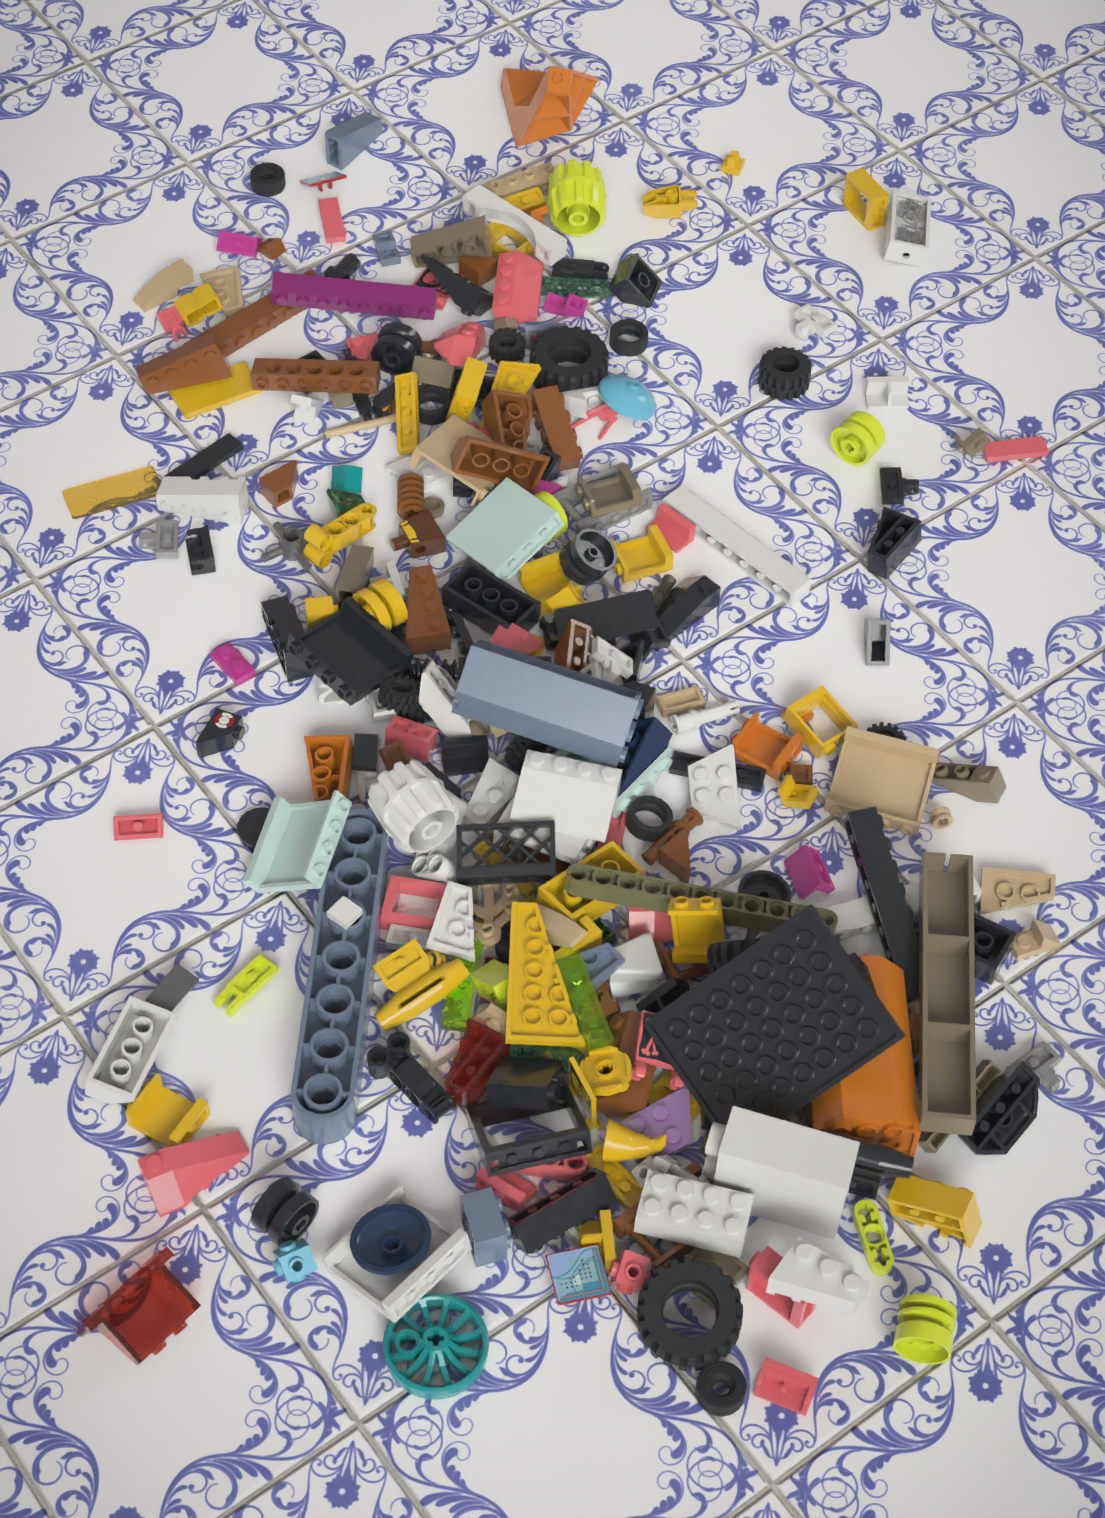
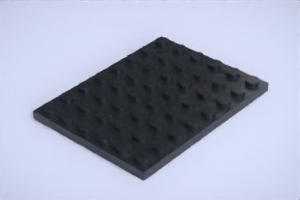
[642,903,906,1126]

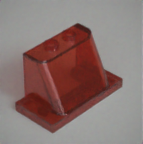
[74,1246,201,1366]

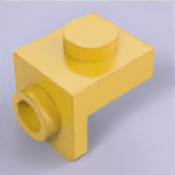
[778,774,819,809]

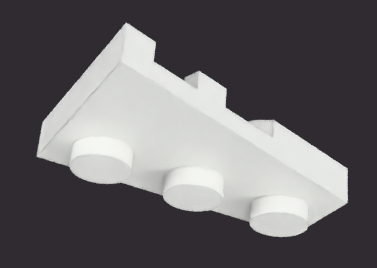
[426,881,475,962]

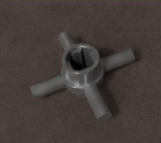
[261,521,312,570]

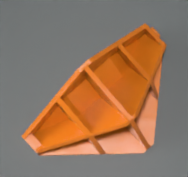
[501,66,599,146]

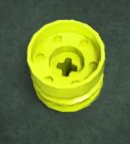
[893,1294,958,1364]

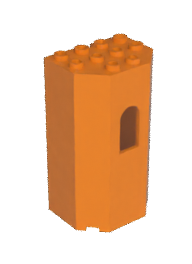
[805,954,921,1157]

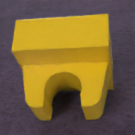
[721,150,745,176]

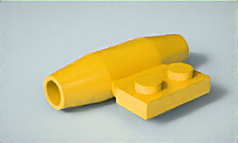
[373,938,470,1031]

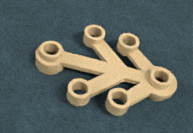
[473,883,520,946]

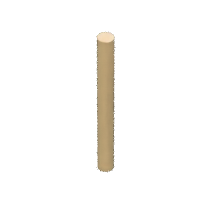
[324,414,396,439]

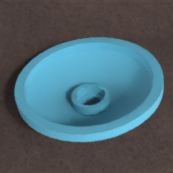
[598,374,657,420]

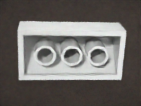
[85,996,177,1104]

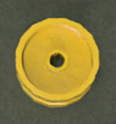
[352,578,408,631]

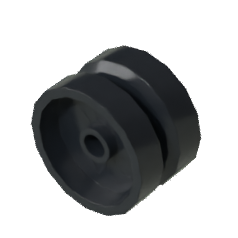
[371,322,423,376]
[559,528,617,586]
[737,870,791,902]
[250,1176,319,1246]

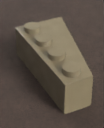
[411,215,493,268]

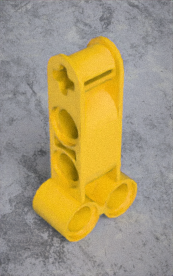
[303,503,377,569]

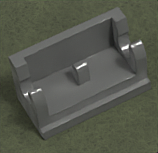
[145,963,199,1012]

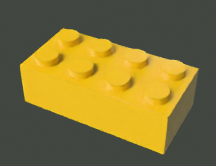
[536,841,645,924]

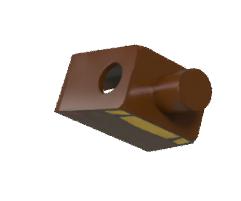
[390,509,446,559]

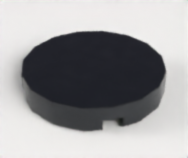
[237,807,270,850]

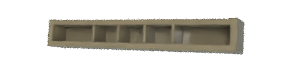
[918,1060,1001,1153]

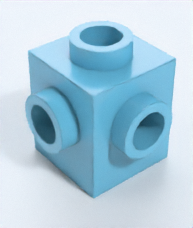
[272,1238,318,1283]

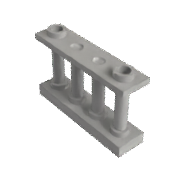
[553,462,653,536]

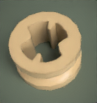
[929,807,953,829]

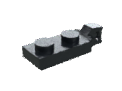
[444,606,474,657]

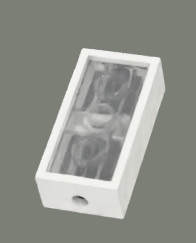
[884,189,931,267]

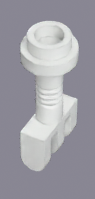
[653,1155,711,1184]

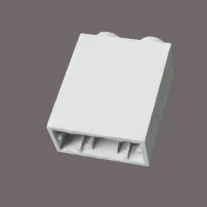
[702,1106,860,1240]

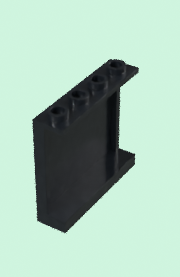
[286,596,414,706]

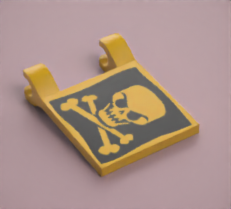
[569,1056,602,1132]

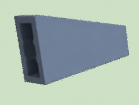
[325,112,382,170]

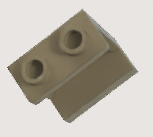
[575,463,642,518]

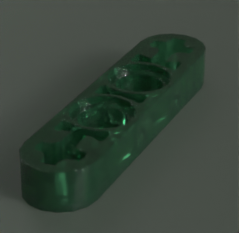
[540,277,611,299]

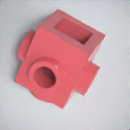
[608,1249,651,1295]

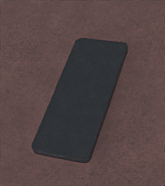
[554,589,658,641]

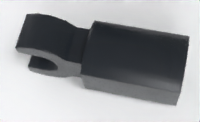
[539,616,560,651]

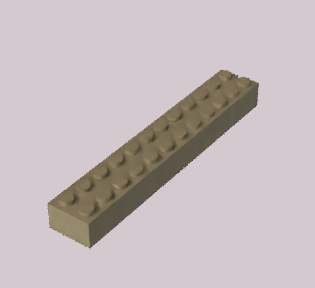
[918,851,976,1136]

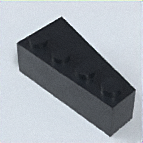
[260,595,314,683]

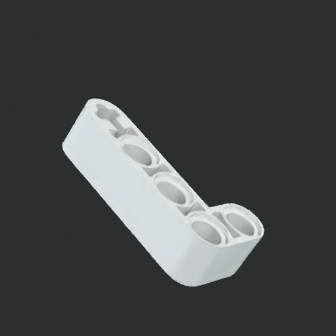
[411,790,467,884]

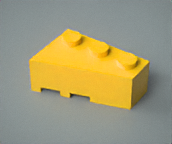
[887,1174,982,1249]

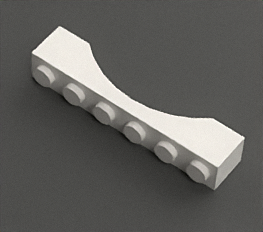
[463,185,567,266]

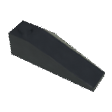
[420,254,494,317]

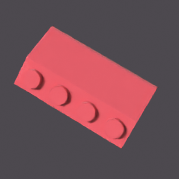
[492,251,544,323]

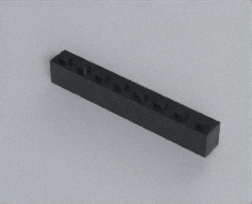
[843,806,919,1003]

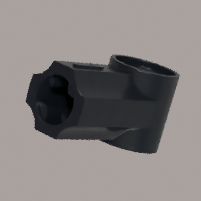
[324,253,361,279]

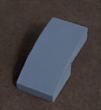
[372,232,401,267]

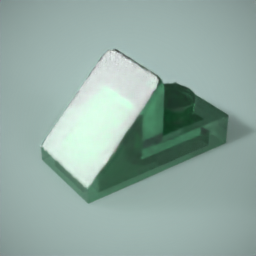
[326,488,366,518]

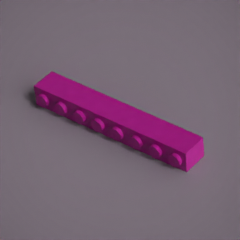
[271,272,437,320]

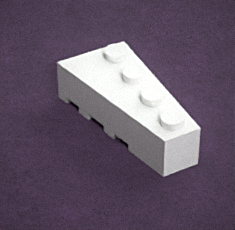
[156,476,249,525]

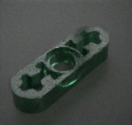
[509,1044,585,1074]

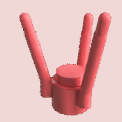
[571,403,618,440]

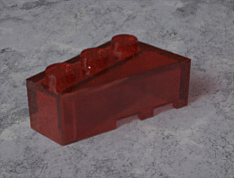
[445,1017,514,1110]

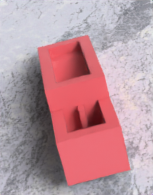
[490,623,544,654]

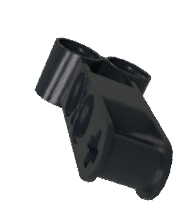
[367,1031,457,1124]

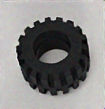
[758,346,812,401]

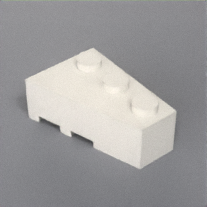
[464,758,520,842]
[766,1237,871,1317]

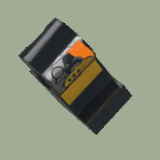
[372,382,396,418]

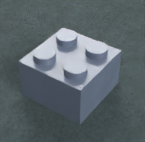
[460,1187,511,1268]

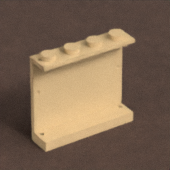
[408,415,498,506]

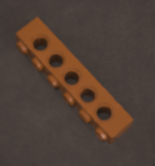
[250,358,381,394]

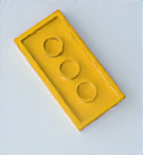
[168,361,263,420]

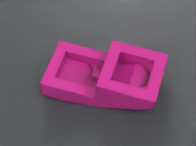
[542,292,589,317]

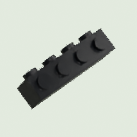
[507,1167,617,1254]

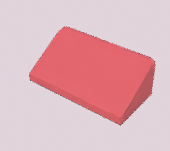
[113,813,164,841]

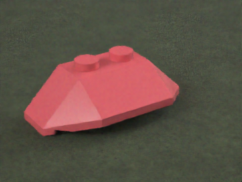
[434,321,486,367]

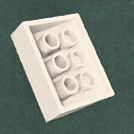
[509,749,622,842]

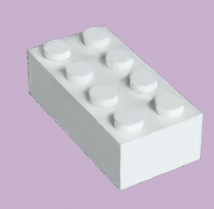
[634,1169,754,1258]

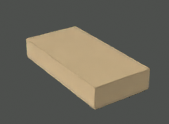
[655,685,706,718]

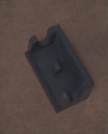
[185,525,216,576]

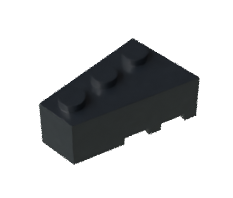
[867,507,922,579]

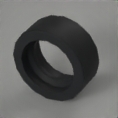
[609,319,649,357]
[418,386,451,426]
[625,795,673,842]

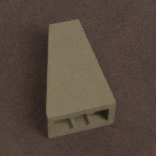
[335,544,374,611]

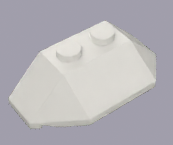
[419,660,473,739]

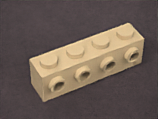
[481,162,555,199]

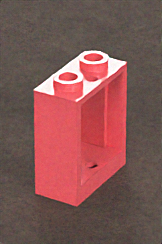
[380,875,447,930]
[746,1246,816,1329]

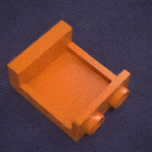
[729,712,804,781]

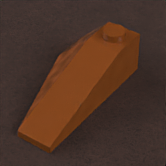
[481,390,533,451]

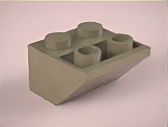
[412,353,463,389]

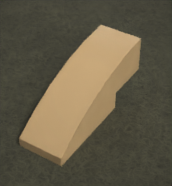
[133,258,194,313]
[509,901,587,948]

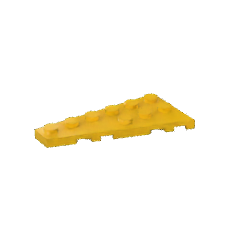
[505,902,584,1047]

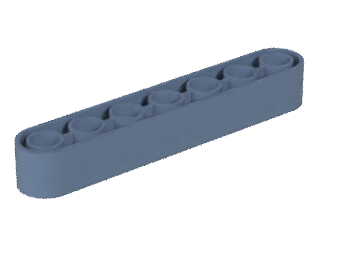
[291,808,389,1145]

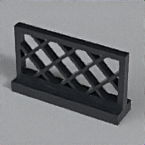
[456,820,557,886]

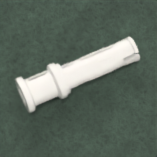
[669,700,740,735]

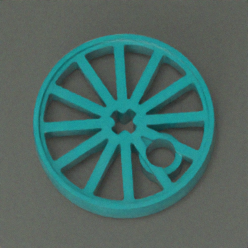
[383,1293,489,1400]

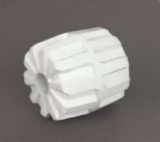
[368,759,459,854]

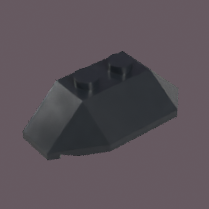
[958,1061,1040,1155]

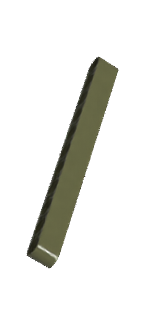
[565,863,838,934]

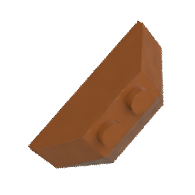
[554,619,594,672]

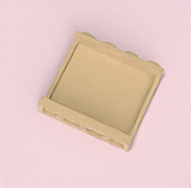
[825,726,940,835]

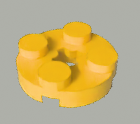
[579,1046,633,1096]

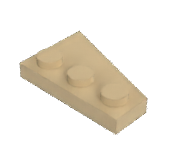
[199,265,244,316]
[979,866,1056,915]

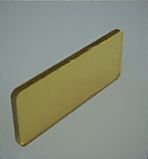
[62,466,161,519]

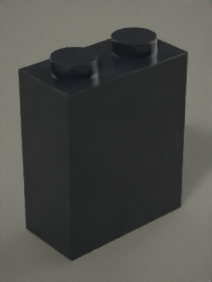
[486,1056,567,1110]

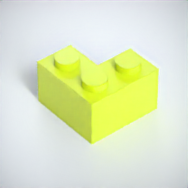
[470,959,509,1013]

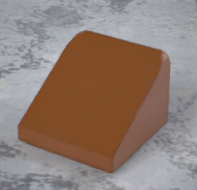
[258,238,286,260]

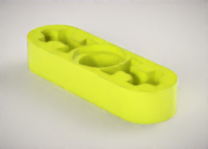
[852,1200,894,1276]

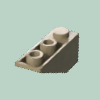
[932,762,1007,804]

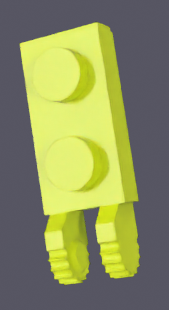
[214,953,280,1017]

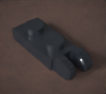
[552,258,609,282]

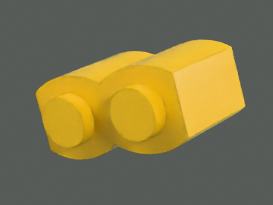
[173,283,223,327]

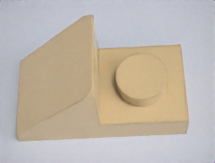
[1011,919,1062,961]

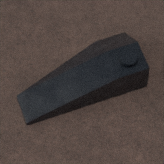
[654,575,721,652]

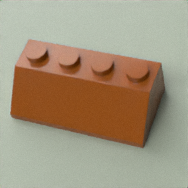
[450,436,550,492]
[595,1010,657,1118]

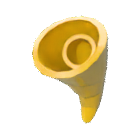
[603,1118,667,1162]

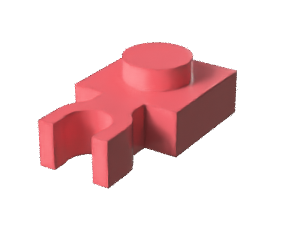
[156,306,188,342]

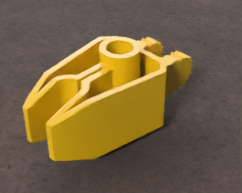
[642,184,698,218]

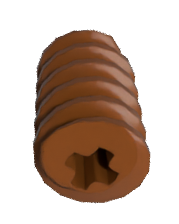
[397,473,424,520]

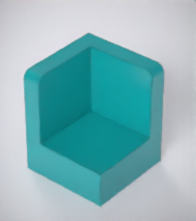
[331,465,363,493]

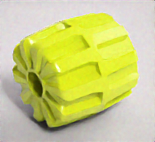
[548,159,607,237]

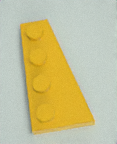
[479,361,541,428]

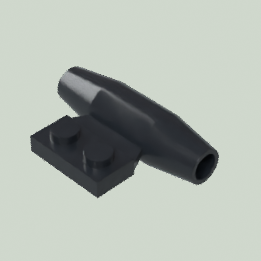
[819,1130,914,1200]

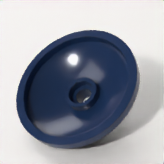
[350,1204,432,1275]

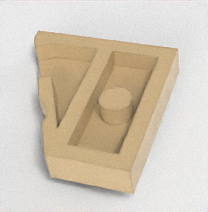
[468,1003,511,1049]

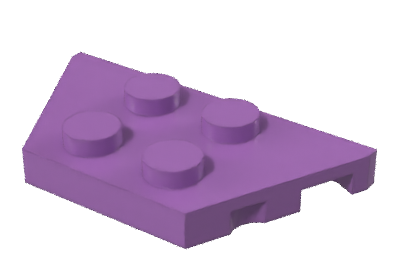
[599,1086,692,1165]

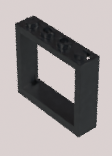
[465,1083,593,1177]

